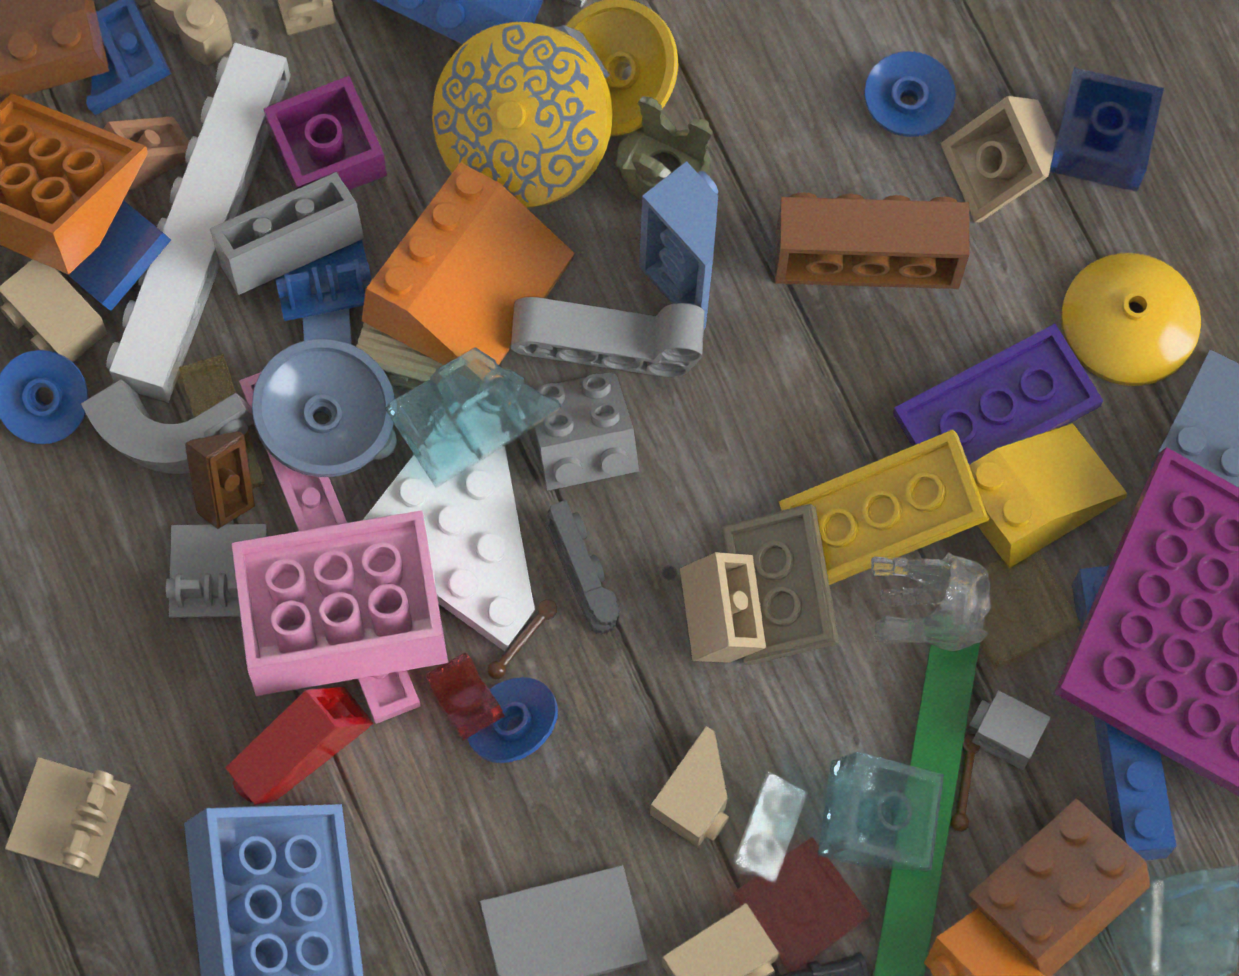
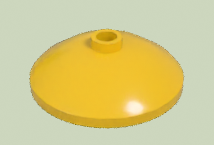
[566,0,678,136]
[1061,253,1201,386]

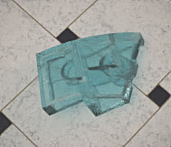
[385,347,562,488]
[1108,866,1239,976]

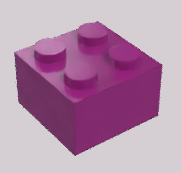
[263,76,387,191]

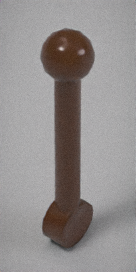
[487,599,557,679]
[950,734,981,832]

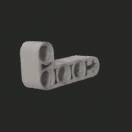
[511,297,705,377]

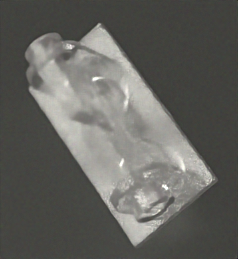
[733,772,808,882]

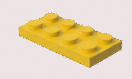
[779,430,989,585]

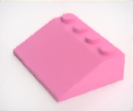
[232,510,448,696]

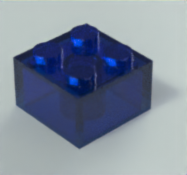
[1049,67,1164,192]

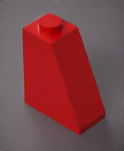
[225,687,374,805]

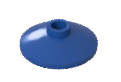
[864,51,956,137]
[0,350,89,444]
[466,677,558,763]

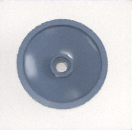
[252,339,395,477]

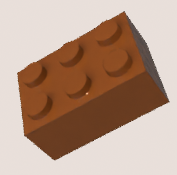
[969,798,1151,976]

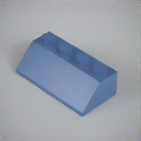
[639,161,718,329]

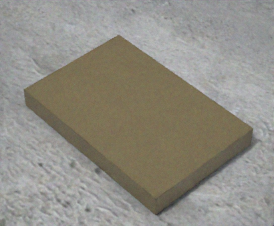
[721,504,839,665]

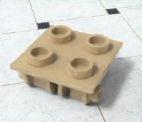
[5,757,131,878]

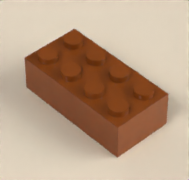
[775,192,970,289]

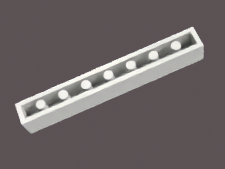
[106,43,290,403]

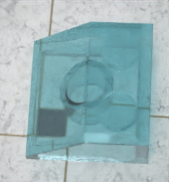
[818,752,944,871]

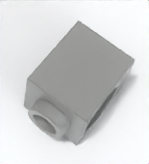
[969,690,1051,770]

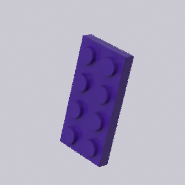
[893,324,1104,465]

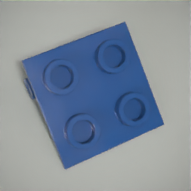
[276,239,372,321]

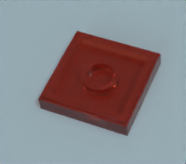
[733,837,871,973]

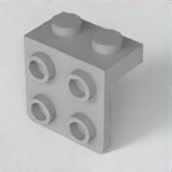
[526,373,639,491]

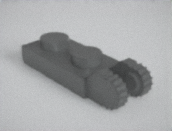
[545,500,621,635]

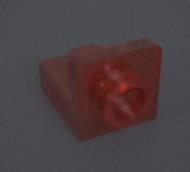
[426,652,504,740]

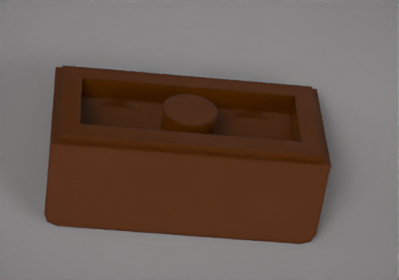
[185,431,255,529]

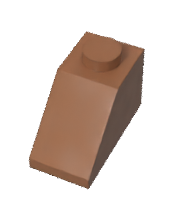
[103,116,190,190]

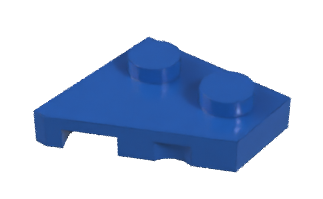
[86,0,171,115]

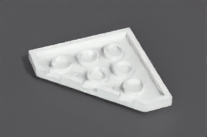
[363,394,535,651]

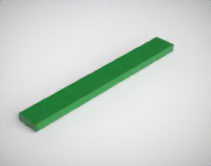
[873,634,980,976]

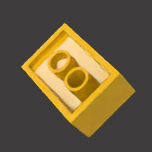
[969,423,1127,568]

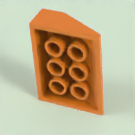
[0,93,148,275]
[361,162,575,386]

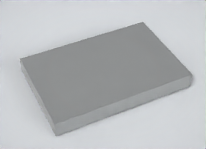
[480,865,648,976]

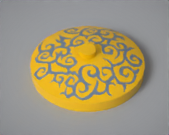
[432,22,612,208]

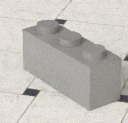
[210,172,364,295]

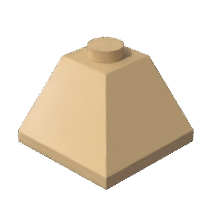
[940,96,1056,223]

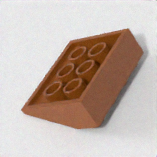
[0,0,109,102]

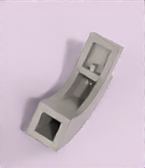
[81,380,253,474]

